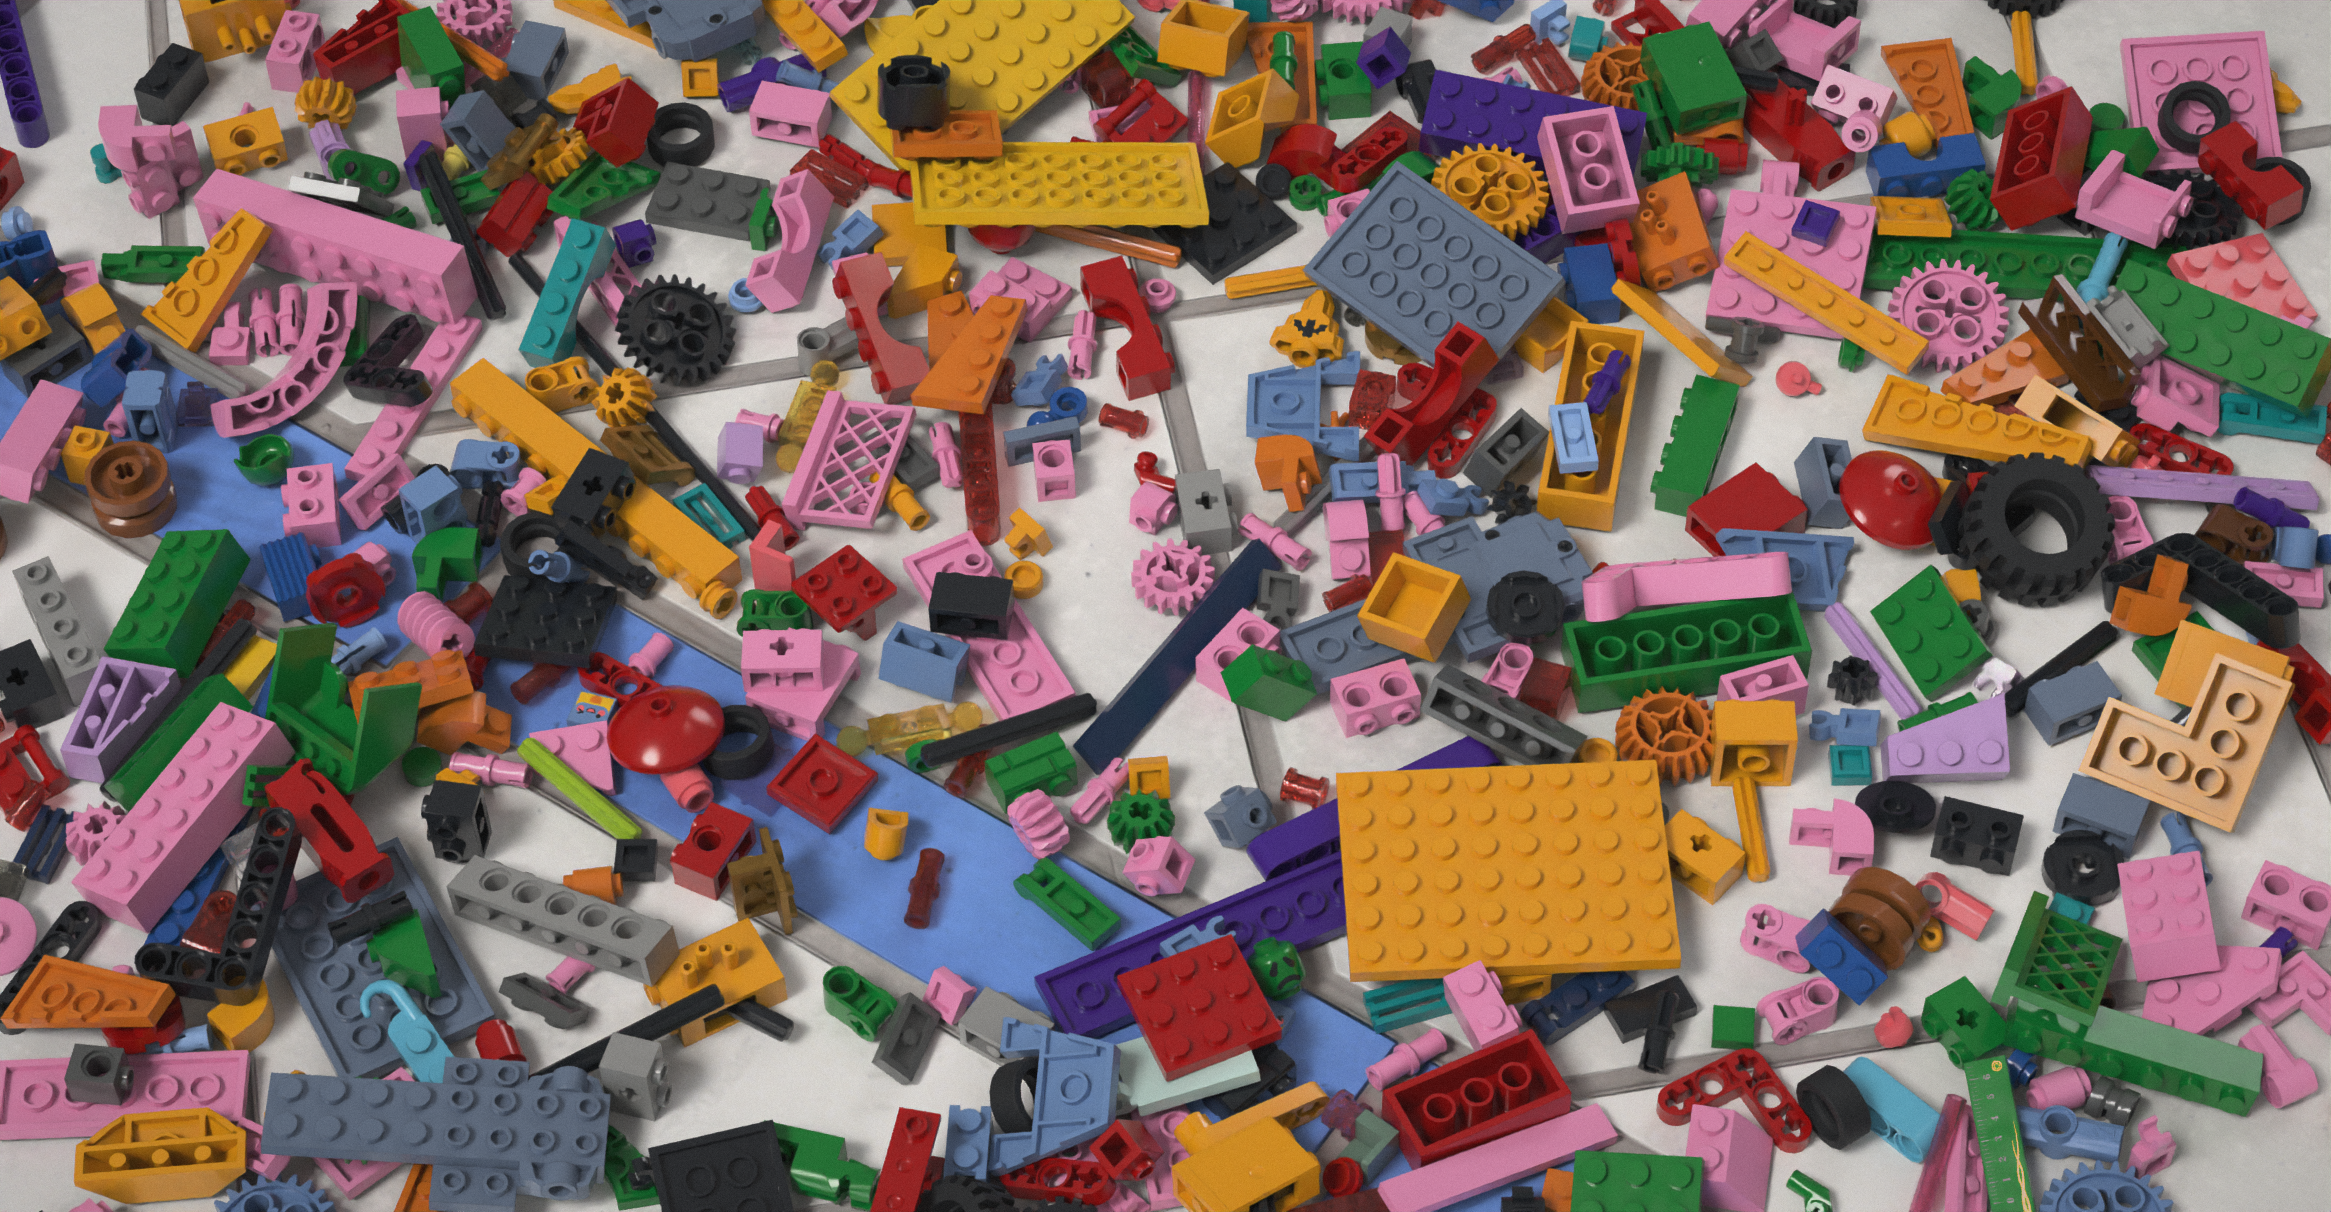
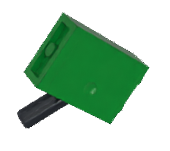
[1640,21,1779,135]

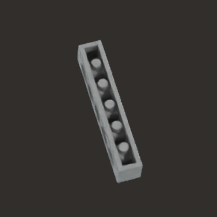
[446,855,680,987]

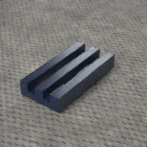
[9,804,74,884]

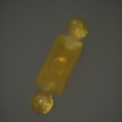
[776,360,840,473]
[836,701,983,757]

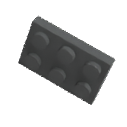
[645,162,771,242]
[288,172,394,217]

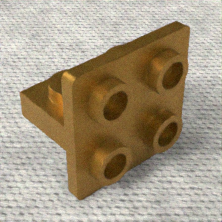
[727,827,798,935]

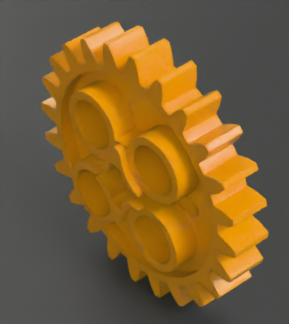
[1431,143,1549,241]

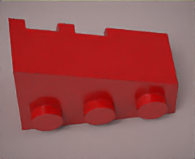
[313,0,410,96]

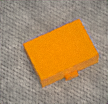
[1509,296,1589,373]

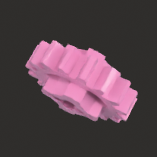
[436,0,513,47]
[1131,538,1215,615]

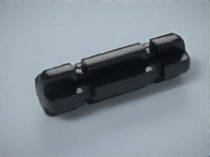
[475,480,504,547]

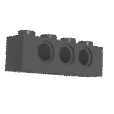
[1419,664,1588,765]

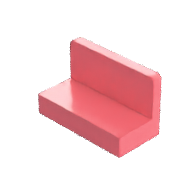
[749,519,796,591]

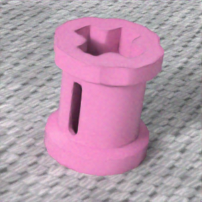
[500,467,547,516]

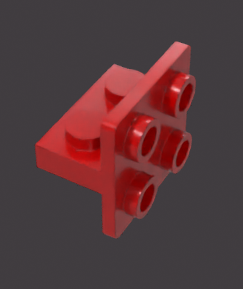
[791,545,897,641]

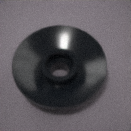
[1855,781,1936,833]

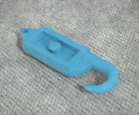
[360,979,454,1083]

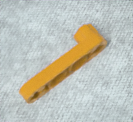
[1174,1081,1330,1156]

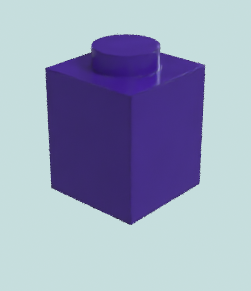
[1356,26,1411,89]

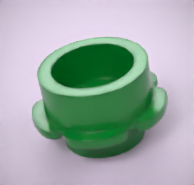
[1838,337,1865,372]

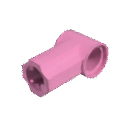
[1760,159,1800,197]
[2238,1023,2318,1108]

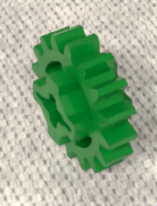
[1640,142,1719,188]

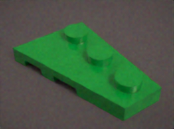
[1108,25,1182,87]
[547,151,661,220]

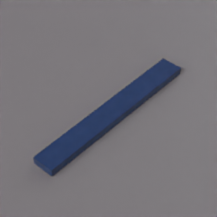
[1073,539,1282,775]

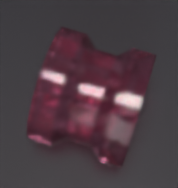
[1321,1089,1373,1142]

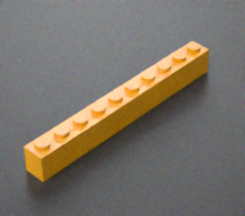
[450,358,742,600]

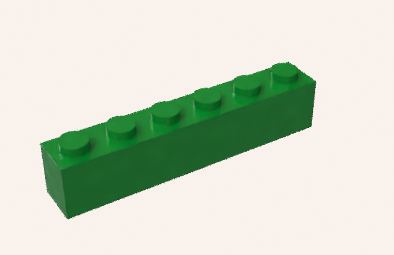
[2003,986,2263,1117]

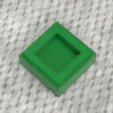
[1711,1005,1755,1050]

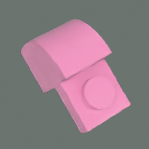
[98,105,177,172]
[1323,499,1371,579]
[1789,798,1874,876]

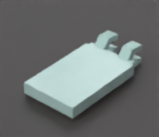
[1115,1037,1261,1117]

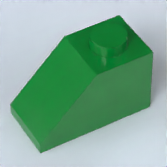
[366,909,442,998]

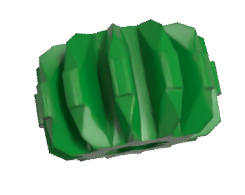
[1944,169,2002,231]
[1107,787,1175,855]

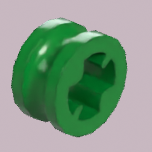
[1289,175,1322,211]

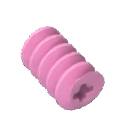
[397,591,475,659]

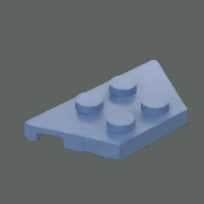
[1715,528,1854,611]

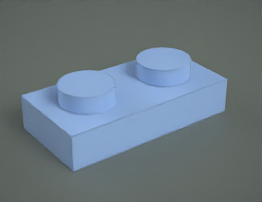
[1548,402,1599,474]

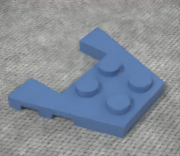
[1246,351,1360,461]
[988,1017,1121,1176]

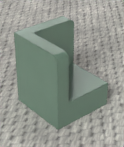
[1336,1109,1399,1187]

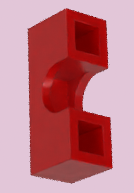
[2198,121,2304,230]
[2256,640,2331,745]

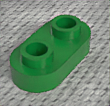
[328,149,400,195]

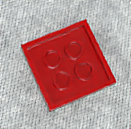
[1117,934,1282,1082]

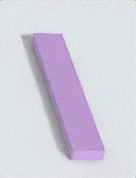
[2084,465,2319,510]

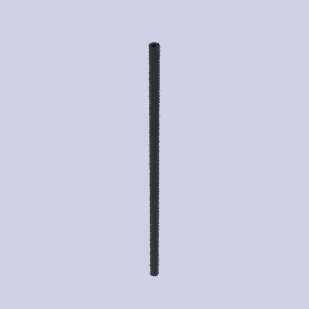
[508,253,761,542]

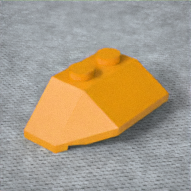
[74,1107,247,1204]

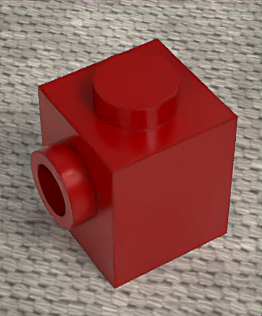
[1089,1119,1165,1181]

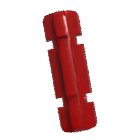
[819,134,876,183]

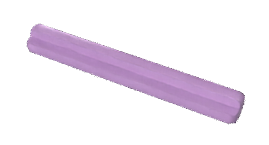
[1824,602,1923,719]

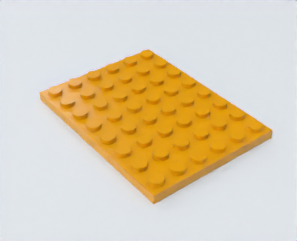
[1336,760,1681,982]

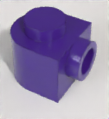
[612,219,657,268]

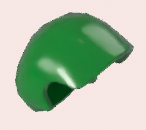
[234,434,294,486]

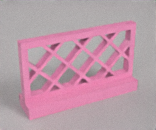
[781,390,917,530]

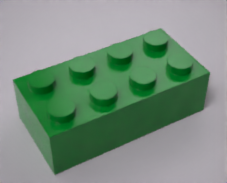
[103,529,251,678]

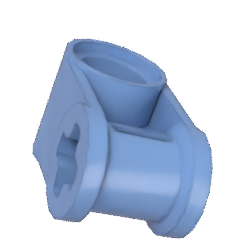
[450,439,524,490]
[2271,526,2319,569]

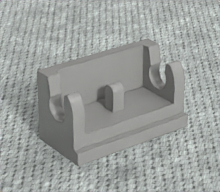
[2085,286,2170,369]

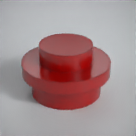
[1323,1157,1363,1200]

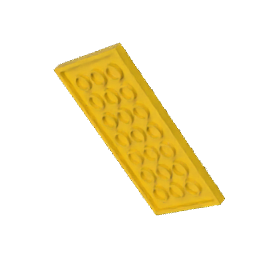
[829,0,1135,171]
[909,142,1209,228]

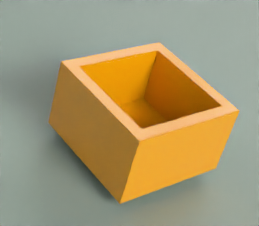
[1157,0,1250,77]
[1357,552,1471,663]

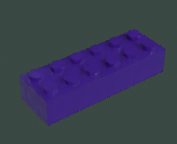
[1419,69,1647,178]

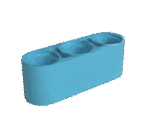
[1843,1056,1949,1163]

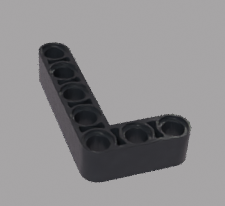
[2101,533,2301,649]
[134,807,302,1006]

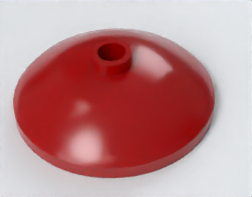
[1839,450,1944,550]
[607,685,725,774]

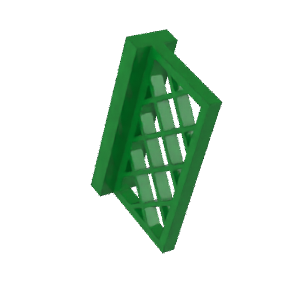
[1991,891,2123,1027]

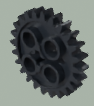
[2143,169,2243,251]
[615,274,736,386]

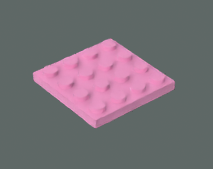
[2120,31,2283,176]
[1706,189,1877,339]

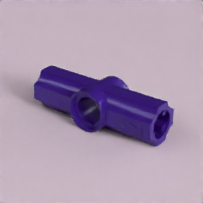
[717,54,827,112]

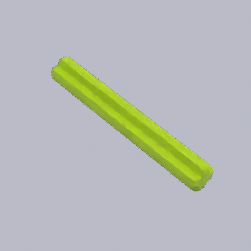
[517,737,643,839]

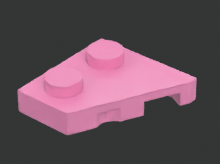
[529,720,616,796]

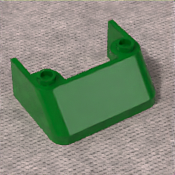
[265,623,422,795]

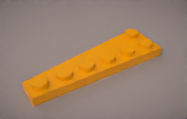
[1862,375,2092,468]

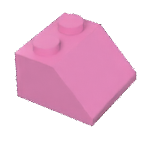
[1685,1104,1773,1212]

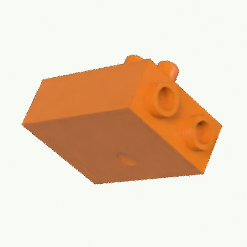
[1629,171,1720,293]

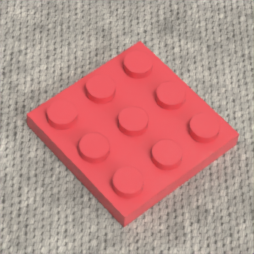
[2167,233,2318,323]

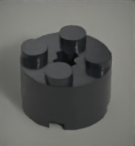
[877,55,950,130]

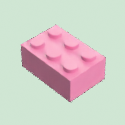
[1537,106,1640,234]
[2117,851,2221,982]

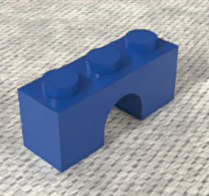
[1866,133,1986,197]

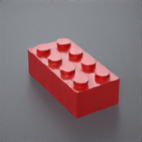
[1990,86,2093,231]
[1381,1029,1572,1170]

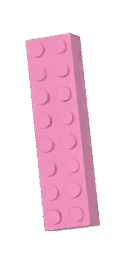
[193,169,478,325]

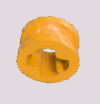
[699,580,738,619]

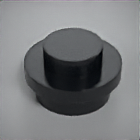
[1256,163,1292,200]

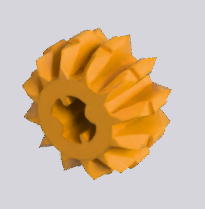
[294,76,357,129]
[591,367,658,428]

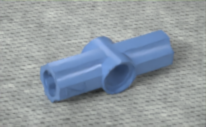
[2016,1105,2125,1163]

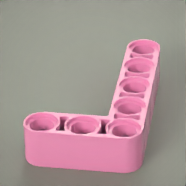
[1581,552,1792,622]

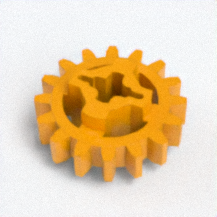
[527,127,591,185]

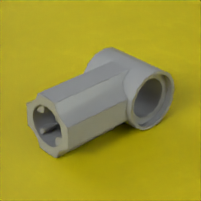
[797,317,859,377]

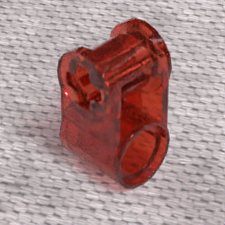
[179,890,237,953]

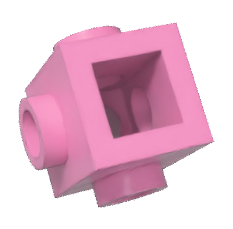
[1122,836,1195,897]

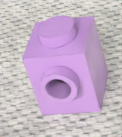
[717,422,763,484]

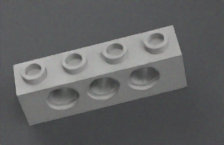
[12,556,100,707]

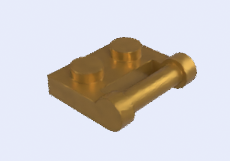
[481,113,558,190]
[600,425,696,487]

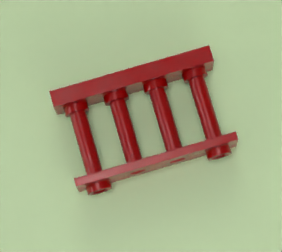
[870,1107,945,1212]

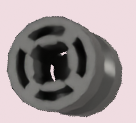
[2084,1075,2141,1130]

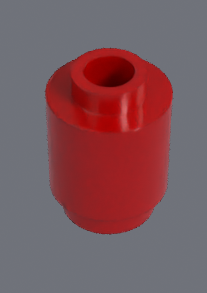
[1696,137,1748,175]
[475,1019,527,1062]

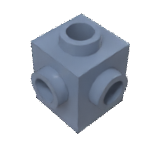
[1204,785,1277,848]

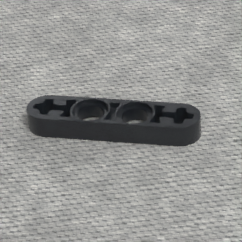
[0,901,102,1035]

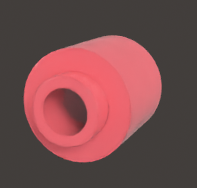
[660,763,714,813]

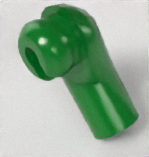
[1786,1169,1833,1212]

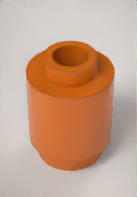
[563,866,624,905]

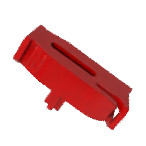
[1744,71,1856,192]
[264,758,395,903]

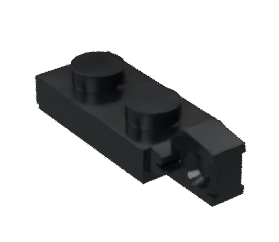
[554,520,658,600]

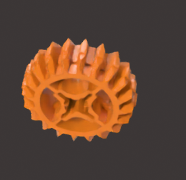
[1581,40,1663,111]
[1615,686,1713,787]

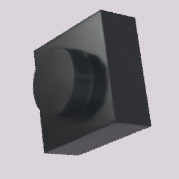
[614,839,658,881]

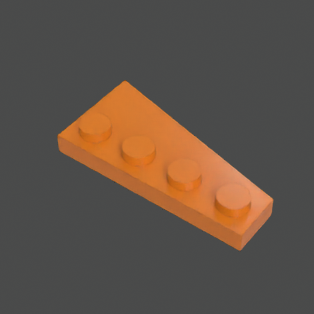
[1246,21,1317,134]
[1881,38,1974,149]
[910,295,1028,414]
[1940,329,2069,406]
[0,955,176,1029]

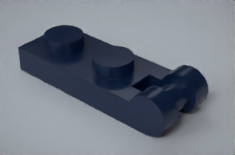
[1520,971,1635,1046]

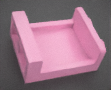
[1748,0,1861,81]
[2075,150,2194,249]
[745,627,861,741]

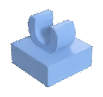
[1529,0,1570,45]

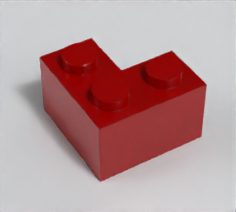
[573,77,659,168]

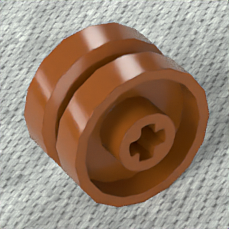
[84,441,177,538]
[1828,867,1931,970]

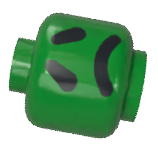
[1246,937,1307,1001]

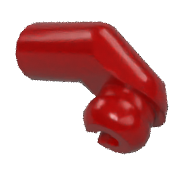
[1134,451,1175,494]

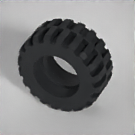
[1958,452,2115,607]

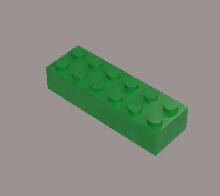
[2115,259,2331,418]
[1561,590,1812,713]

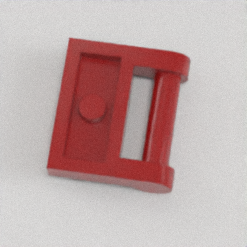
[1093,79,1189,143]
[0,724,70,820]

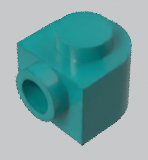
[1568,16,1609,61]

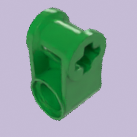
[736,589,814,637]
[823,966,898,1042]

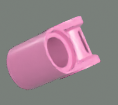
[2107,495,2154,565]
[1481,642,1534,702]
[1740,904,1811,973]
[1756,977,1839,1045]

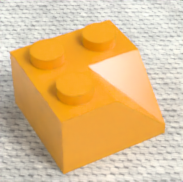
[1205,68,1299,168]
[1710,699,1798,786]

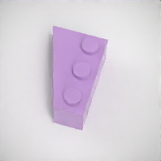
[60,656,182,783]
[1880,693,2010,783]

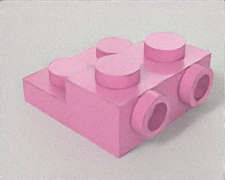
[121,121,204,219]
[969,257,1072,343]
[2131,355,2220,437]

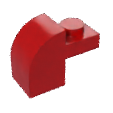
[1266,124,1346,189]

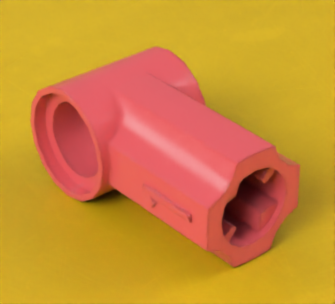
[1915,872,1995,941]

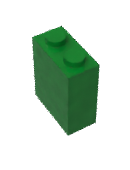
[397,6,466,109]

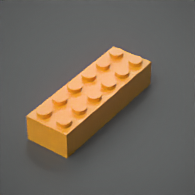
[1537,321,1645,532]

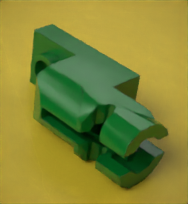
[764,1120,881,1212]

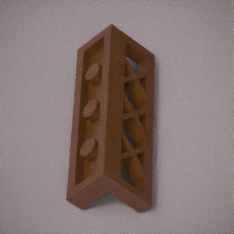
[2018,274,2141,412]

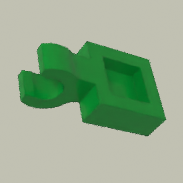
[749,187,779,251]

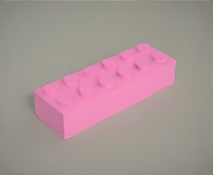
[71,702,296,934]

